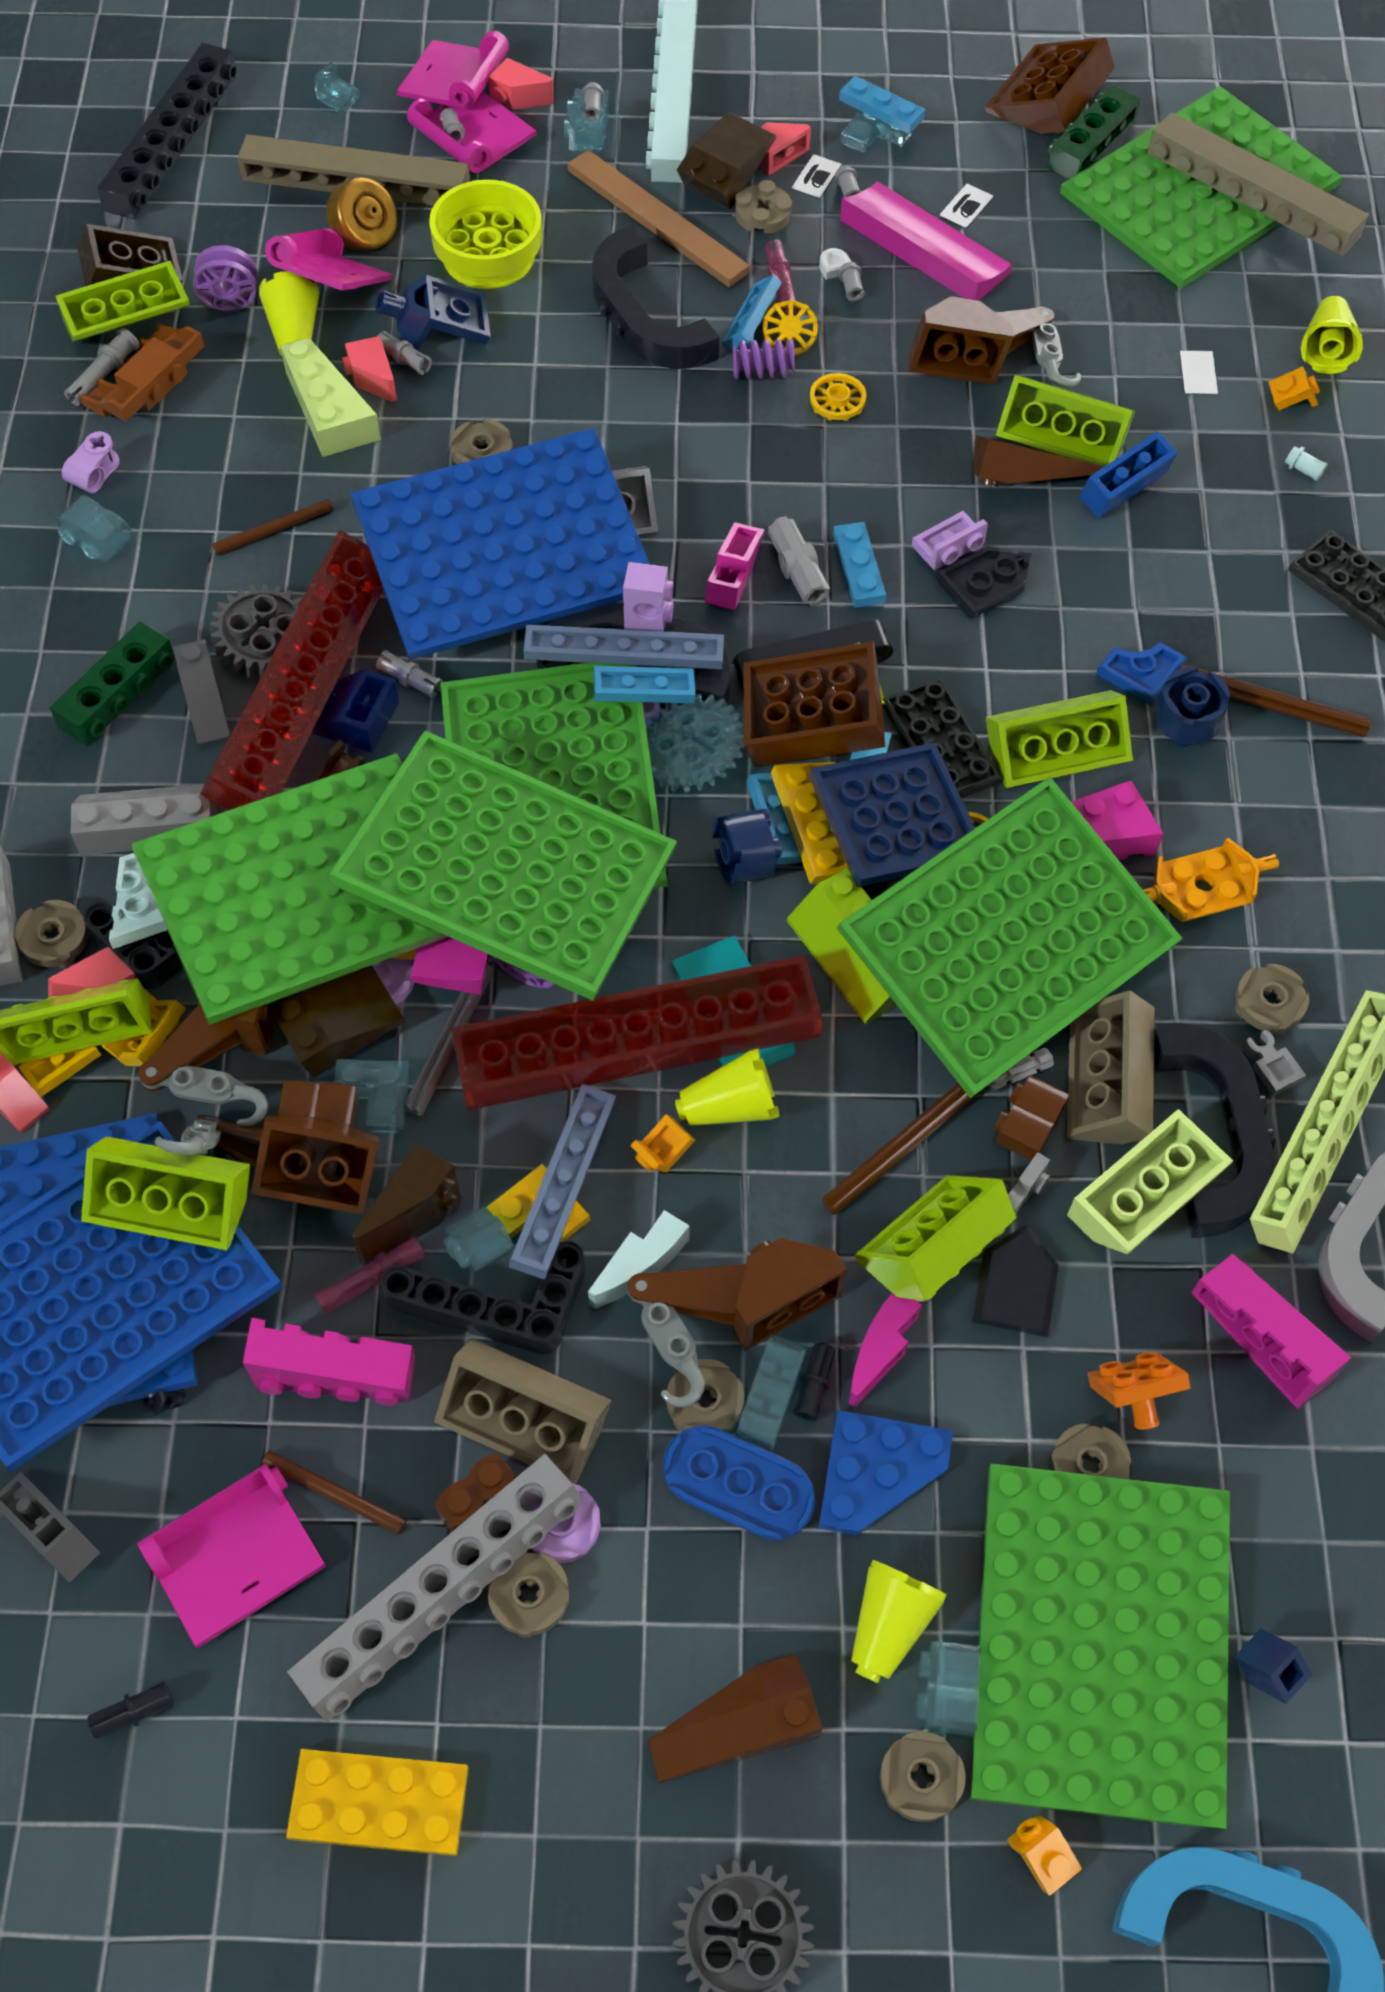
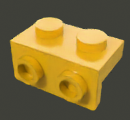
[101,990,186,1066]

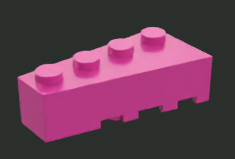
[1071,780,1163,860]
[1192,1254,1351,1409]
[243,1318,416,1406]

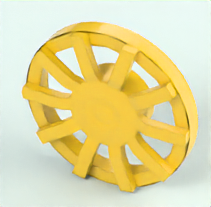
[762,300,818,356]
[810,373,866,421]

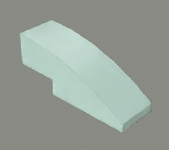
[588,1210,689,1309]

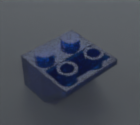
[311,669,399,753]

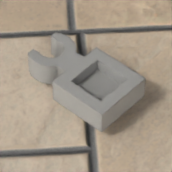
[1244,1030,1306,1097]
[1008,1152,1050,1215]

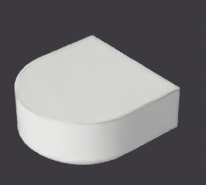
[819,248,851,280]

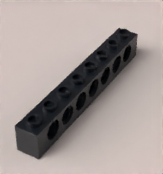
[97,42,237,220]

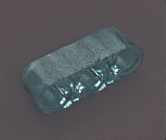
[736,1334,808,1451]

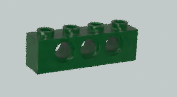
[1047,84,1141,179]
[50,621,175,746]

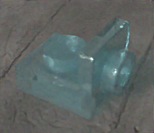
[314,62,360,113]

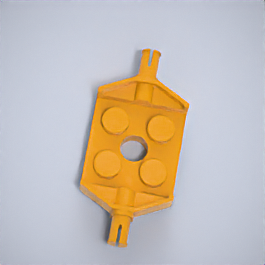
[1143,838,1279,922]

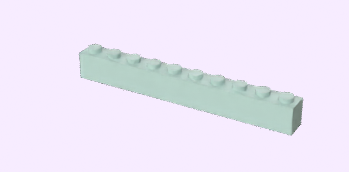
[646,0,698,183]

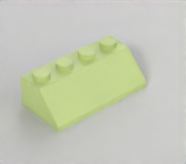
[1067,1109,1233,1255]

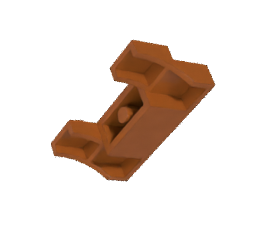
[80,322,205,422]

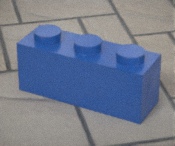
[1079,431,1178,519]

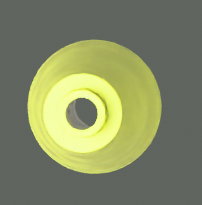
[259,271,320,356]
[1301,296,1363,375]
[675,1048,780,1126]
[851,1560,947,1683]

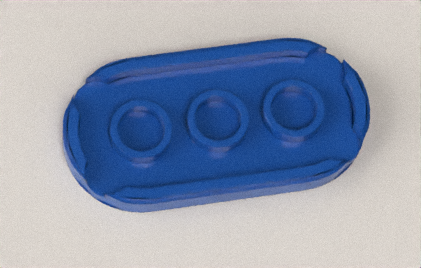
[663,1425,816,1540]

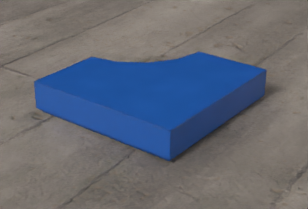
[1096,642,1187,706]

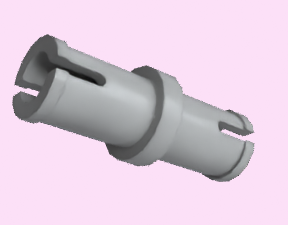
[378,331,432,375]
[376,650,443,698]

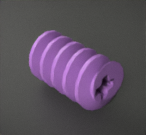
[732,339,795,380]

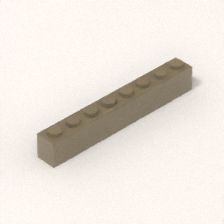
[1147,112,1369,256]
[237,134,470,206]

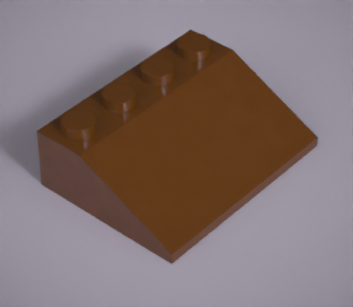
[985,37,1115,135]
[744,641,885,767]

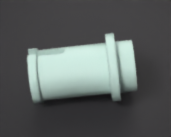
[1285,446,1328,481]

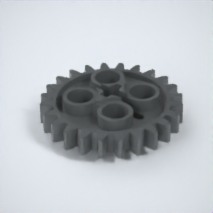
[209,584,317,679]
[673,1860,814,1992]

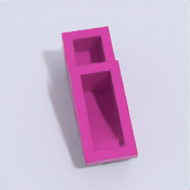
[705,522,764,610]
[848,1293,922,1408]

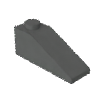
[173,639,232,748]
[0,1472,100,1583]

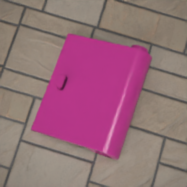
[397,31,509,109]
[407,91,537,173]
[265,228,393,290]
[137,1463,326,1649]

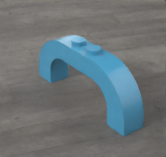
[1111,1847,1384,1992]

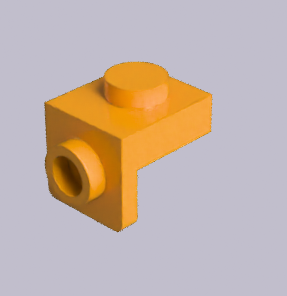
[1268,366,1320,411]
[630,1114,695,1173]
[1007,1815,1082,1896]

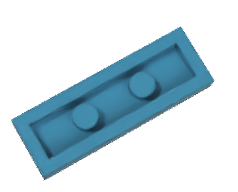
[839,76,925,134]
[721,274,782,352]
[833,522,886,608]
[593,666,695,703]
[747,773,802,865]

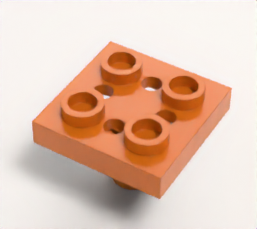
[1087,1352,1191,1430]

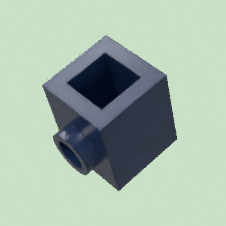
[1235,1628,1312,1704]

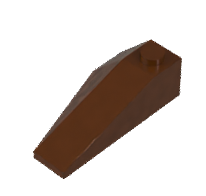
[973,435,1104,487]
[648,1654,822,1783]

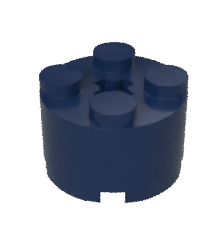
[1155,667,1230,747]
[712,809,782,885]

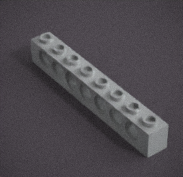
[287,1454,583,1722]

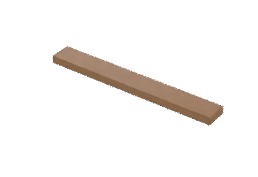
[568,150,750,288]

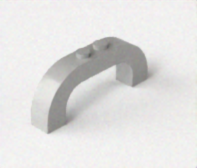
[1318,1152,1385,1343]

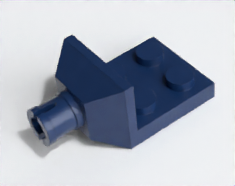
[375,275,491,351]

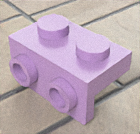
[912,511,988,571]

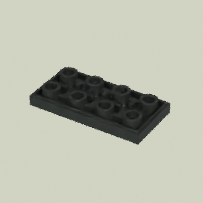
[1288,529,1385,642]
[882,677,1001,798]

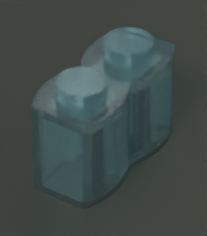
[56,495,133,562]
[443,1207,515,1272]
[916,1641,981,1737]

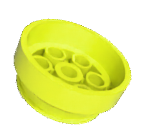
[430,180,543,289]

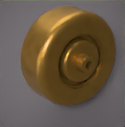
[327,177,397,252]

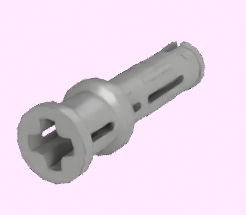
[64,328,140,406]

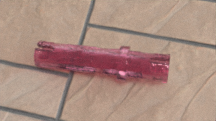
[764,240,800,316]
[314,1236,426,1315]

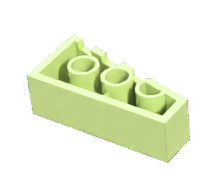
[280,338,381,457]

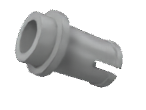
[582,82,604,121]
[440,108,465,142]
[835,165,861,197]
[839,262,865,302]

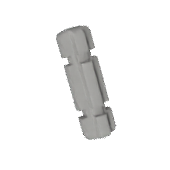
[989,1048,1054,1091]

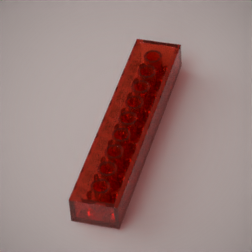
[200,530,383,810]
[451,955,823,1111]

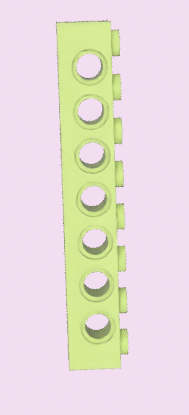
[1250,990,1385,1253]

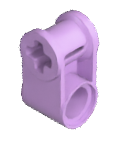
[62,431,120,493]

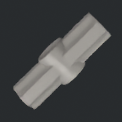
[768,516,830,606]

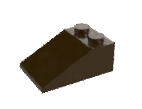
[677,112,776,210]
[78,224,183,286]
[269,965,406,1078]
[351,1144,461,1266]

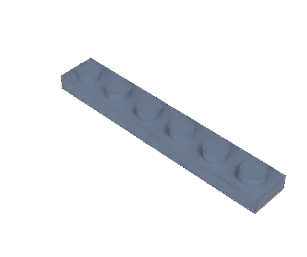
[523,625,724,669]
[509,1084,616,1280]

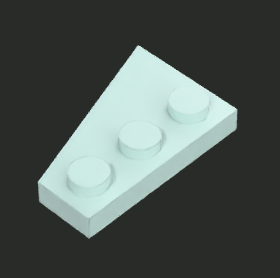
[109,853,167,949]

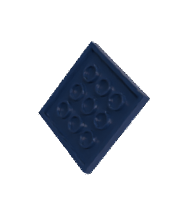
[809,743,975,887]

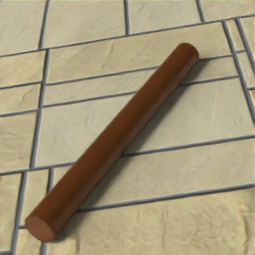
[212,499,334,556]
[262,1450,407,1535]

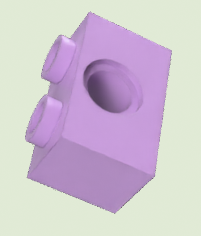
[623,562,674,632]

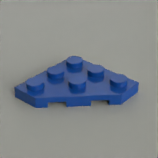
[818,1410,953,1536]

